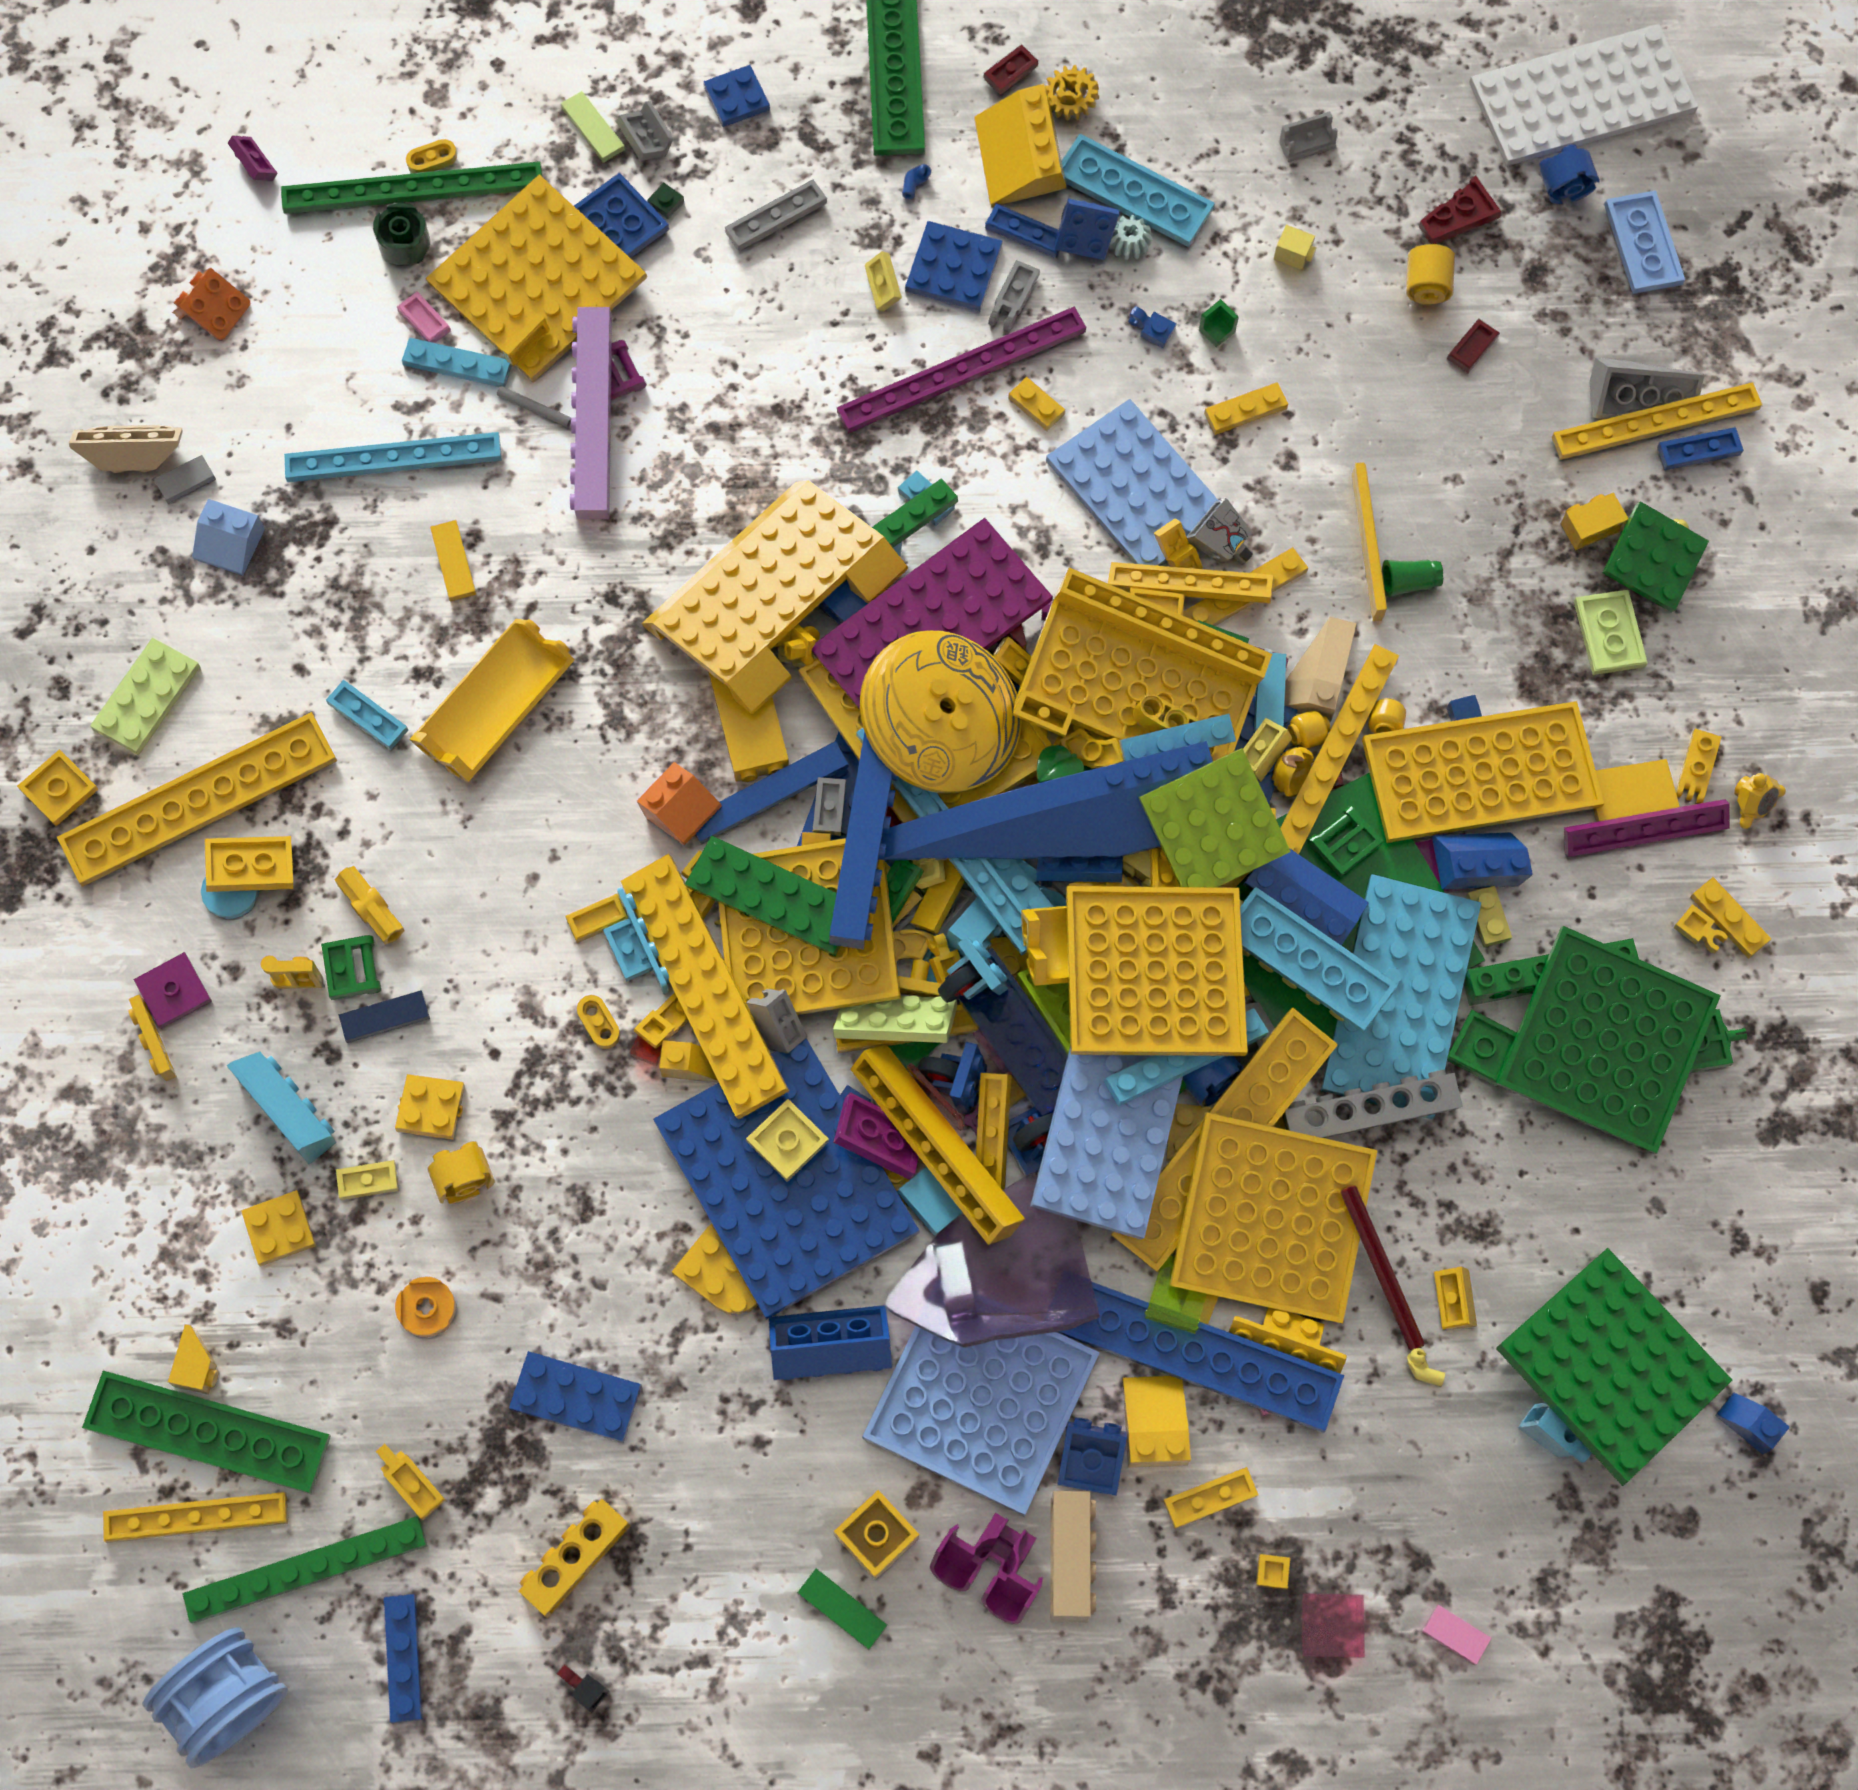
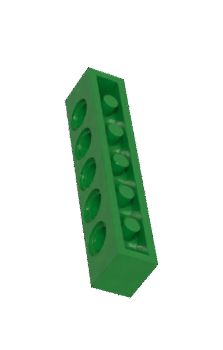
[1464,938,1639,1006]

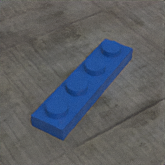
[384,1594,423,1723]

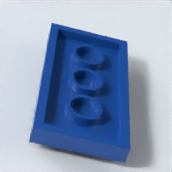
[509,1351,642,1443]

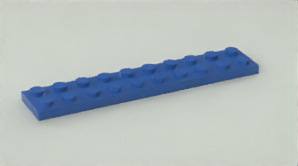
[1044,1272,1344,1433]

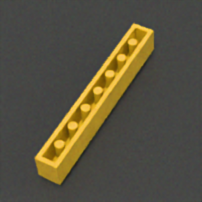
[850,1044,1025,1245]

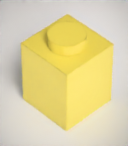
[1274,225,1317,270]

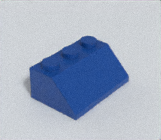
[1432,832,1533,890]

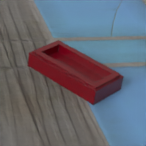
[1447,318,1500,373]

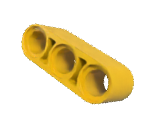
[1133,694,1200,732]

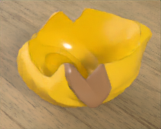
[1271,747,1314,797]

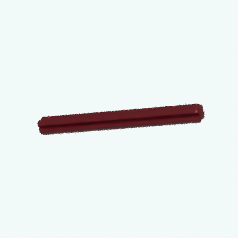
[1341,1185,1425,1350]

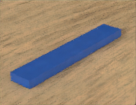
[696,741,849,844]

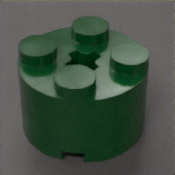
[373,203,430,265]

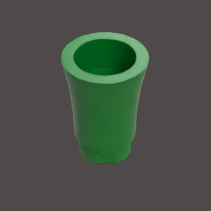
[1382,560,1444,598]

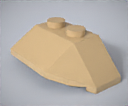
[69,425,183,473]

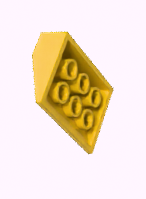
[974,83,1067,207]

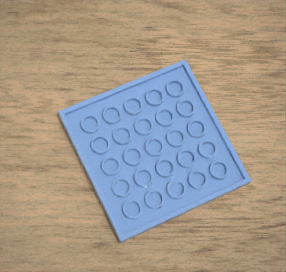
[862,1277,1100,1516]

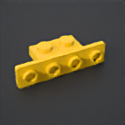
[1228,1307,1347,1374]

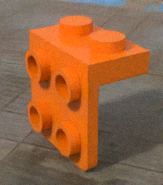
[172,267,251,340]

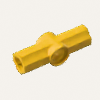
[334,866,405,945]

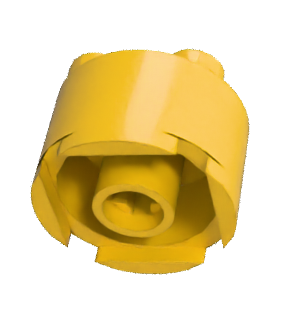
[427,1141,495,1204]

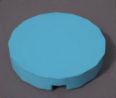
[201,877,259,919]

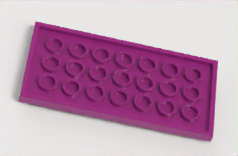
[811,517,1053,710]

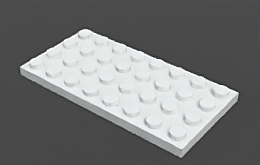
[1469,24,1698,166]

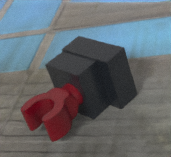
[557,1664,610,1713]

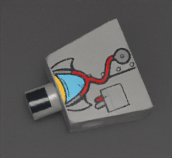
[1187,498,1253,565]

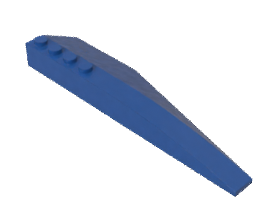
[882,741,1213,860]

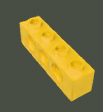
[518,1498,631,1618]

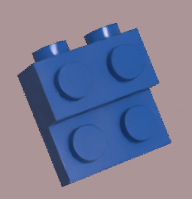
[1057,1417,1127,1496]

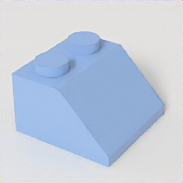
[192,499,265,576]

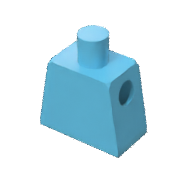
[1518,1403,1592,1463]

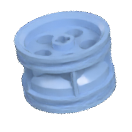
[143,1627,288,1768]

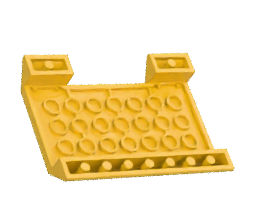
[642,480,908,715]
[1013,567,1272,761]

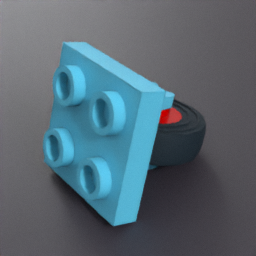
[938,937,1008,1003]

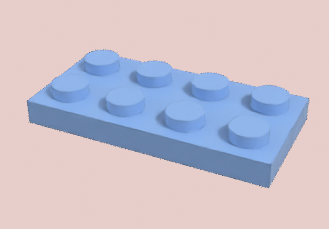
[1604,190,1685,294]

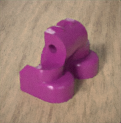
[930,1512,1043,1624]

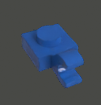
[1128,306,1177,348]

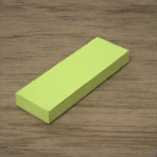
[561,91,625,163]

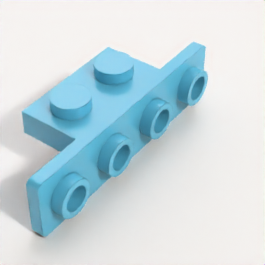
[603,887,670,994]

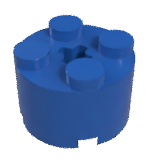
[1539,144,1600,204]
[1182,1056,1244,1107]

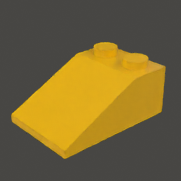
[1122,1376,1191,1468]

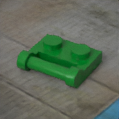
[1307,806,1384,877]
[321,935,382,1000]

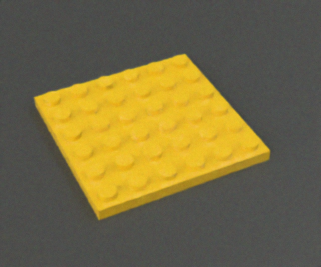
[425,174,647,383]
[719,838,901,1015]
[1066,886,1248,1056]
[1169,1112,1378,1323]

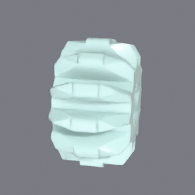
[1109,215,1152,261]

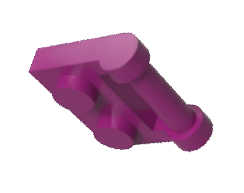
[611,340,647,400]

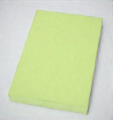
[1574,590,1648,675]

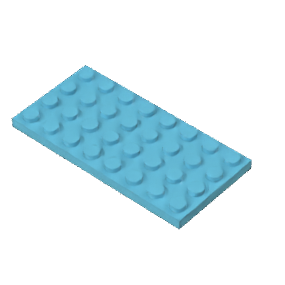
[1321,874,1481,1119]

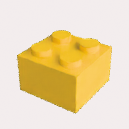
[834,1490,920,1580]

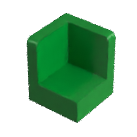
[1199,299,1239,348]

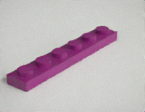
[1564,799,1730,857]

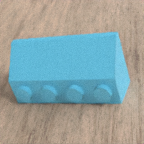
[227,1052,336,1165]

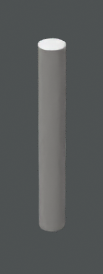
[497,386,571,427]

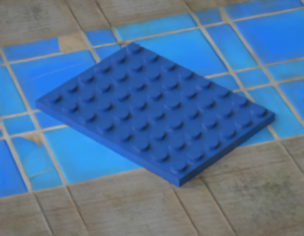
[653,1038,920,1320]

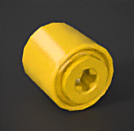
[1406,244,1455,304]

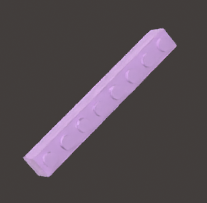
[570,307,612,519]

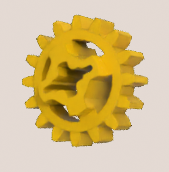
[1045,65,1099,121]

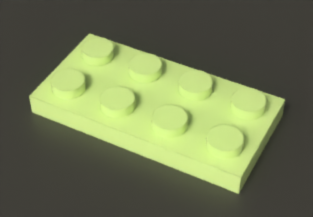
[90,637,200,755]
[833,995,957,1043]

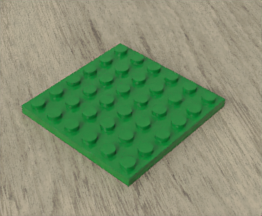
[1496,926,1721,1154]
[1495,1248,1733,1486]

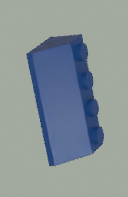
[1243,849,1369,945]
[769,1305,892,1380]

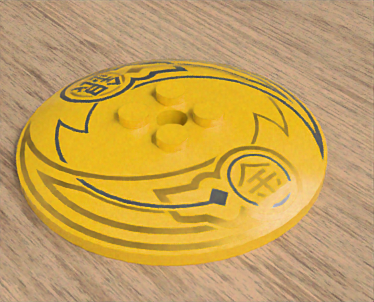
[860,631,1021,794]

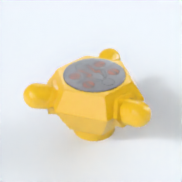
[1734,773,1786,829]

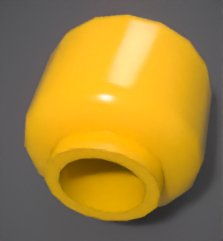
[1368,698,1406,734]
[1287,710,1331,749]

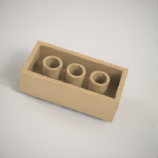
[1050,1491,1096,1622]

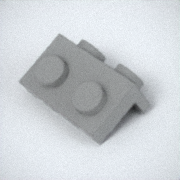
[616,101,674,161]

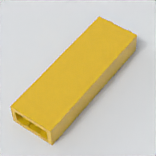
[708,672,789,782]

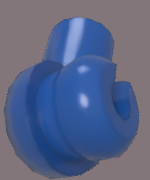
[902,164,932,199]

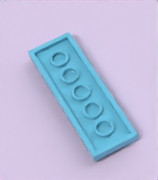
[1062,134,1215,247]
[1240,887,1398,1033]

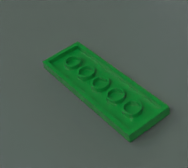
[685,835,841,956]

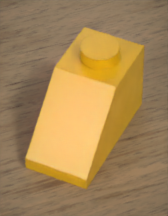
[659,1040,718,1082]
[168,1324,219,1395]

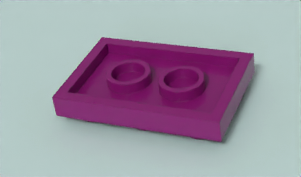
[833,1092,919,1180]

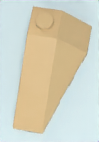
[1284,617,1357,722]

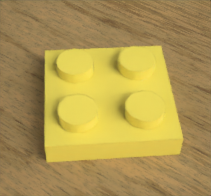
[746,1099,829,1182]

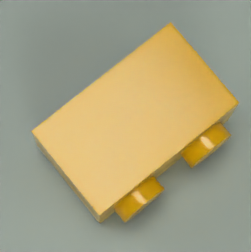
[1560,492,1629,550]

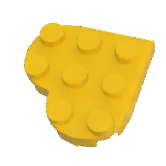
[672,1223,757,1315]

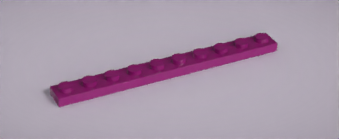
[837,306,1086,434]

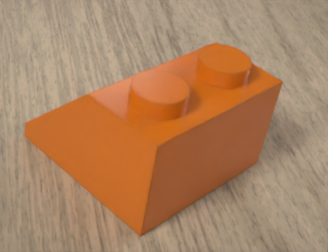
[637,762,722,845]

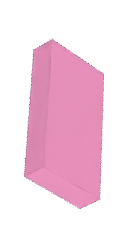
[397,291,451,343]
[1422,1605,1491,1665]

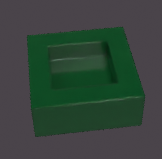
[647,182,684,219]

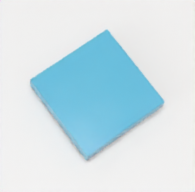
[897,1167,963,1236]

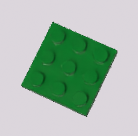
[1602,501,1709,612]

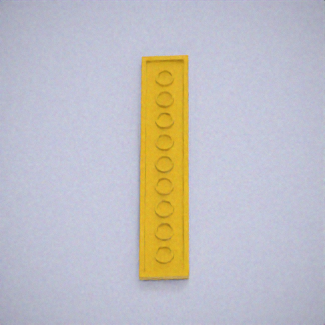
[57,712,337,887]
[620,853,789,1119]
[1110,1008,1338,1272]

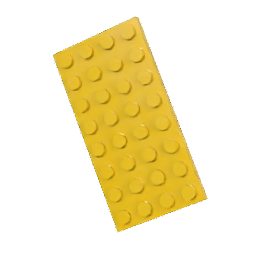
[1362,701,1605,843]

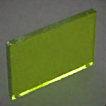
[1145,1256,1207,1334]

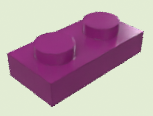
[227,135,278,181]

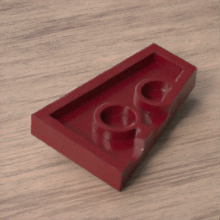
[1419,175,1501,244]

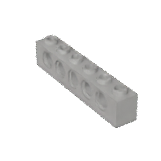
[1282,1070,1463,1138]

